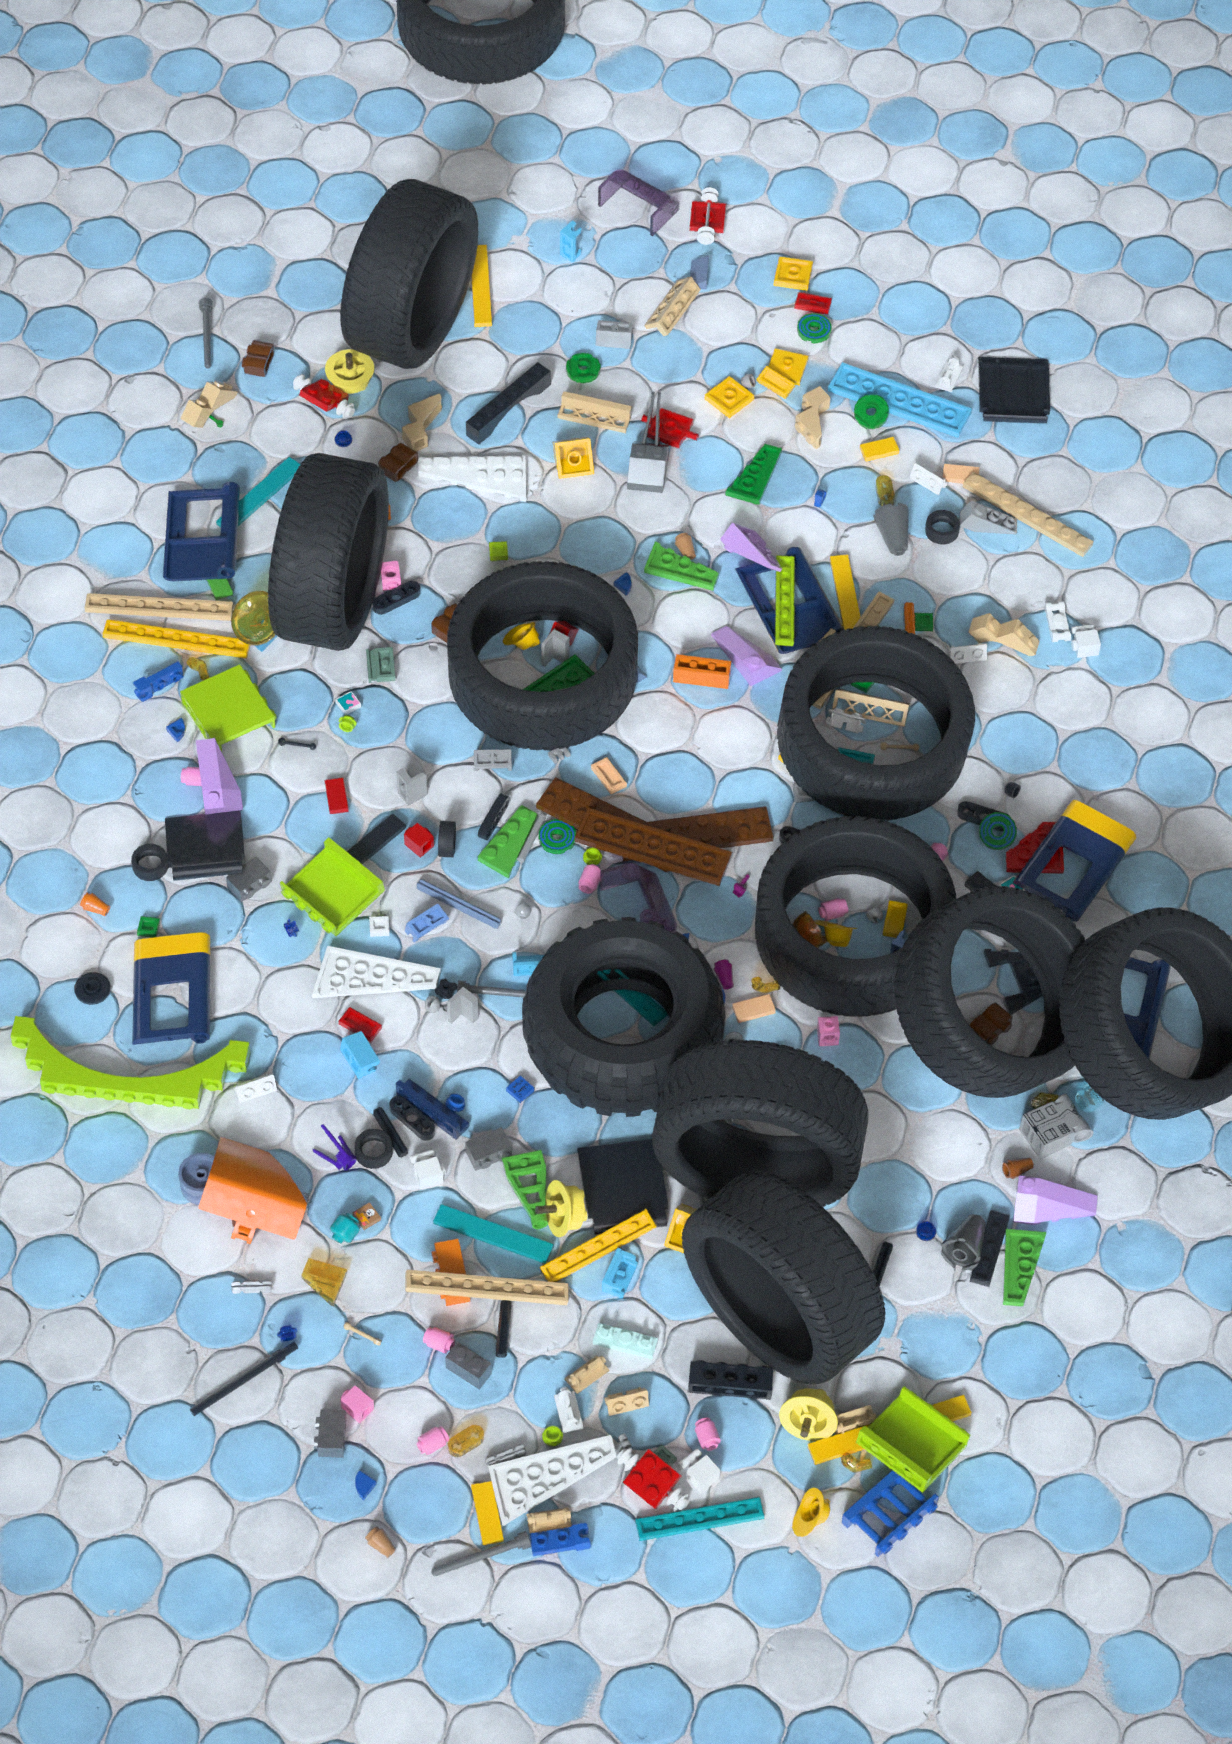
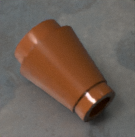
[1002,1157,1034,1179]

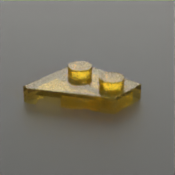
[301,1258,347,1306]

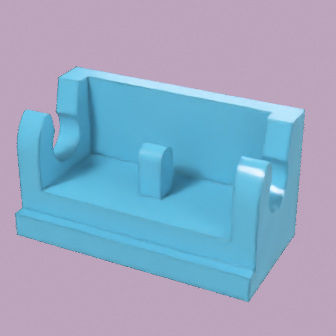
[560,221,581,263]
[512,952,544,976]
[340,1031,380,1079]
[602,1248,638,1298]

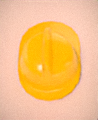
[502,622,540,650]
[814,920,857,947]
[792,1488,830,1537]

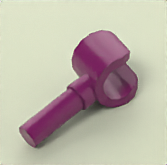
[732,874,750,898]

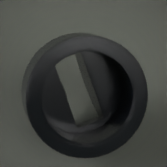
[1004,782,1021,799]

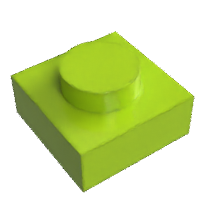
[489,541,508,561]

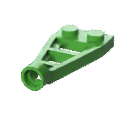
[502,1150,548,1229]

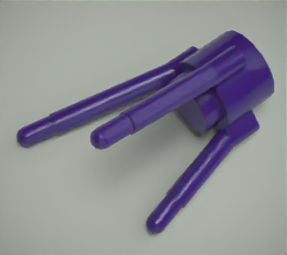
[312,1124,357,1170]

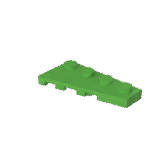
[644,541,719,591]
[478,805,537,879]
[1003,1229,1047,1307]

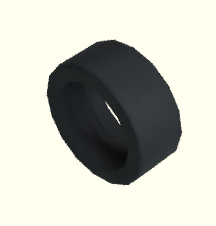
[925,510,960,545]
[438,821,456,858]
[131,844,168,881]
[354,1129,393,1169]

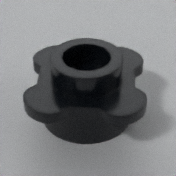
[435,979,458,999]

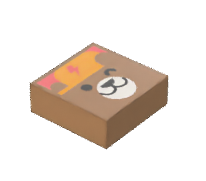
[353,1202,381,1230]

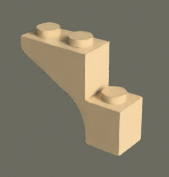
[180,381,238,428]
[795,386,830,449]
[402,394,442,451]
[968,613,1040,656]

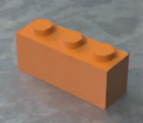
[673,654,731,689]
[431,1239,470,1306]

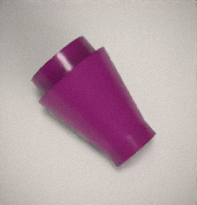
[713,959,734,990]

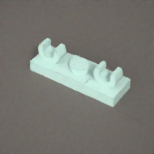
[593,1323,658,1359]

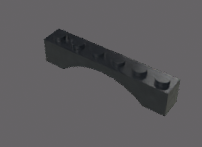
[466,362,551,445]

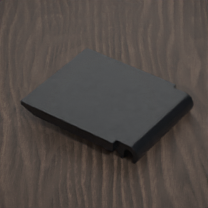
[978,357,1050,424]
[165,810,245,881]
[577,1139,668,1235]

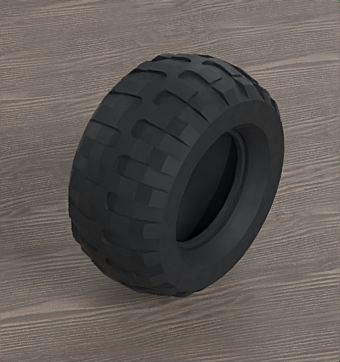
[522,917,726,1117]

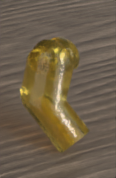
[187,657,209,680]
[751,977,780,993]
[1031,1092,1059,1109]
[841,1453,872,1473]

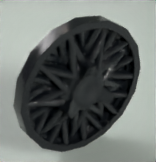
[74,972,111,1005]

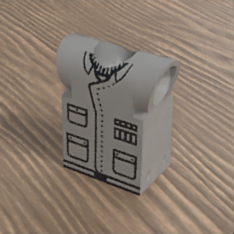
[1019,1093,1094,1160]

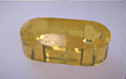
[875,475,895,506]
[448,1425,484,1457]

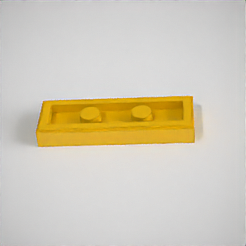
[471,1481,504,1545]

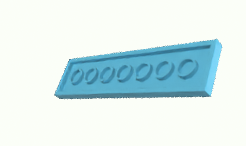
[828,362,972,438]

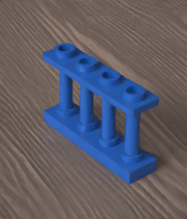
[842,1470,939,1557]

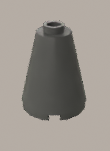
[873,503,909,556]
[941,1214,986,1270]

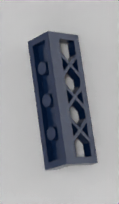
[396,1078,469,1140]

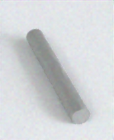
[517,814,546,863]

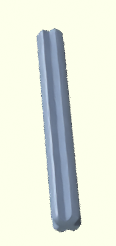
[416,879,501,929]

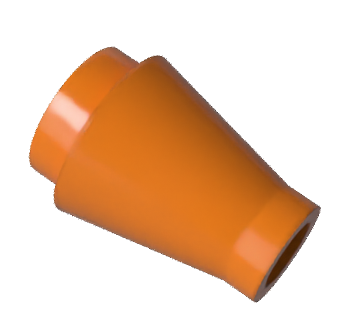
[80,892,110,916]

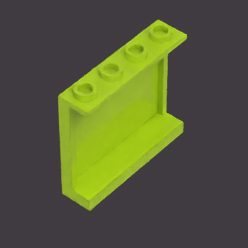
[180,664,277,752]
[280,837,385,936]
[856,1386,971,1492]

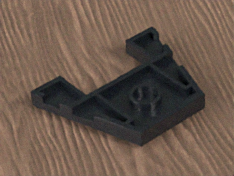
[984,949,1043,1015]

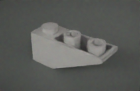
[960,500,1017,535]

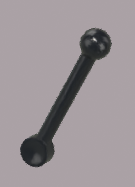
[278,738,316,750]

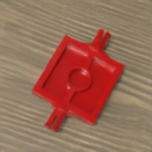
[641,408,699,448]

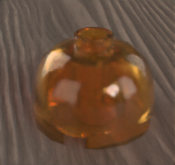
[792,910,828,948]

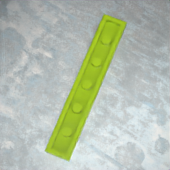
[775,555,794,646]

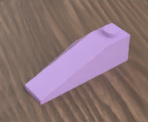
[720,522,782,572]
[711,626,782,686]
[196,738,243,814]
[1013,1176,1097,1225]

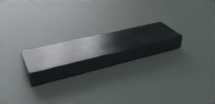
[346,814,406,864]
[970,1210,1010,1287]

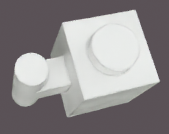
[1071,624,1101,658]
[410,1149,446,1190]
[677,1449,720,1493]

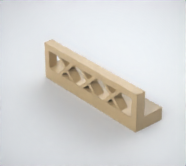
[644,277,701,336]
[558,391,632,433]
[832,689,910,727]

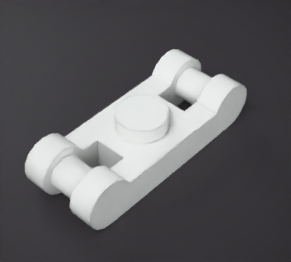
[1045,601,1071,642]

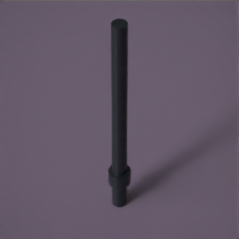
[190,1342,298,1416]

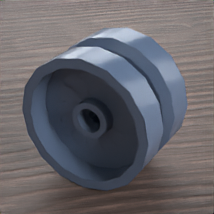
[178,1153,215,1205]

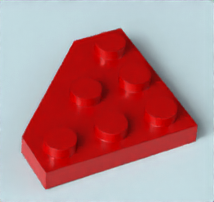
[1005,822,1064,874]

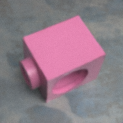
[380,561,401,591]
[817,1016,840,1046]
[341,1386,374,1423]

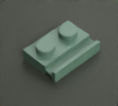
[366,647,395,683]

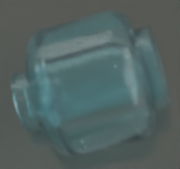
[1075,1084,1105,1113]

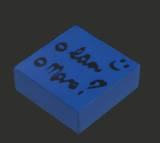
[506,1076,534,1103]

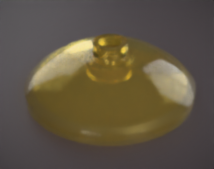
[231,591,276,646]

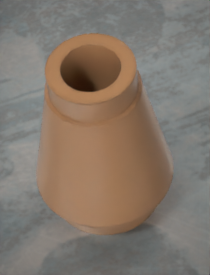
[675,533,696,560]
[365,1526,396,1558]

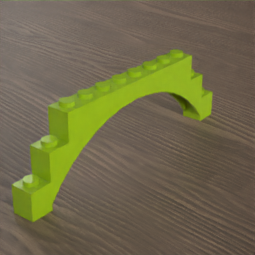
[11,1016,251,1109]

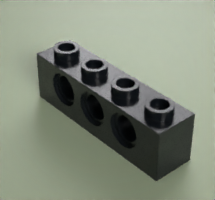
[688,1360,774,1400]

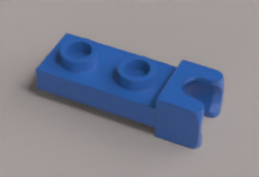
[133,662,184,702]
[530,1523,591,1556]

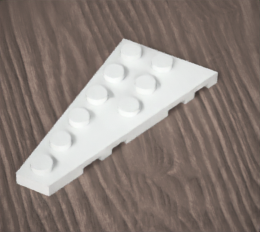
[418,456,526,502]
[312,946,441,998]
[488,1435,617,1526]

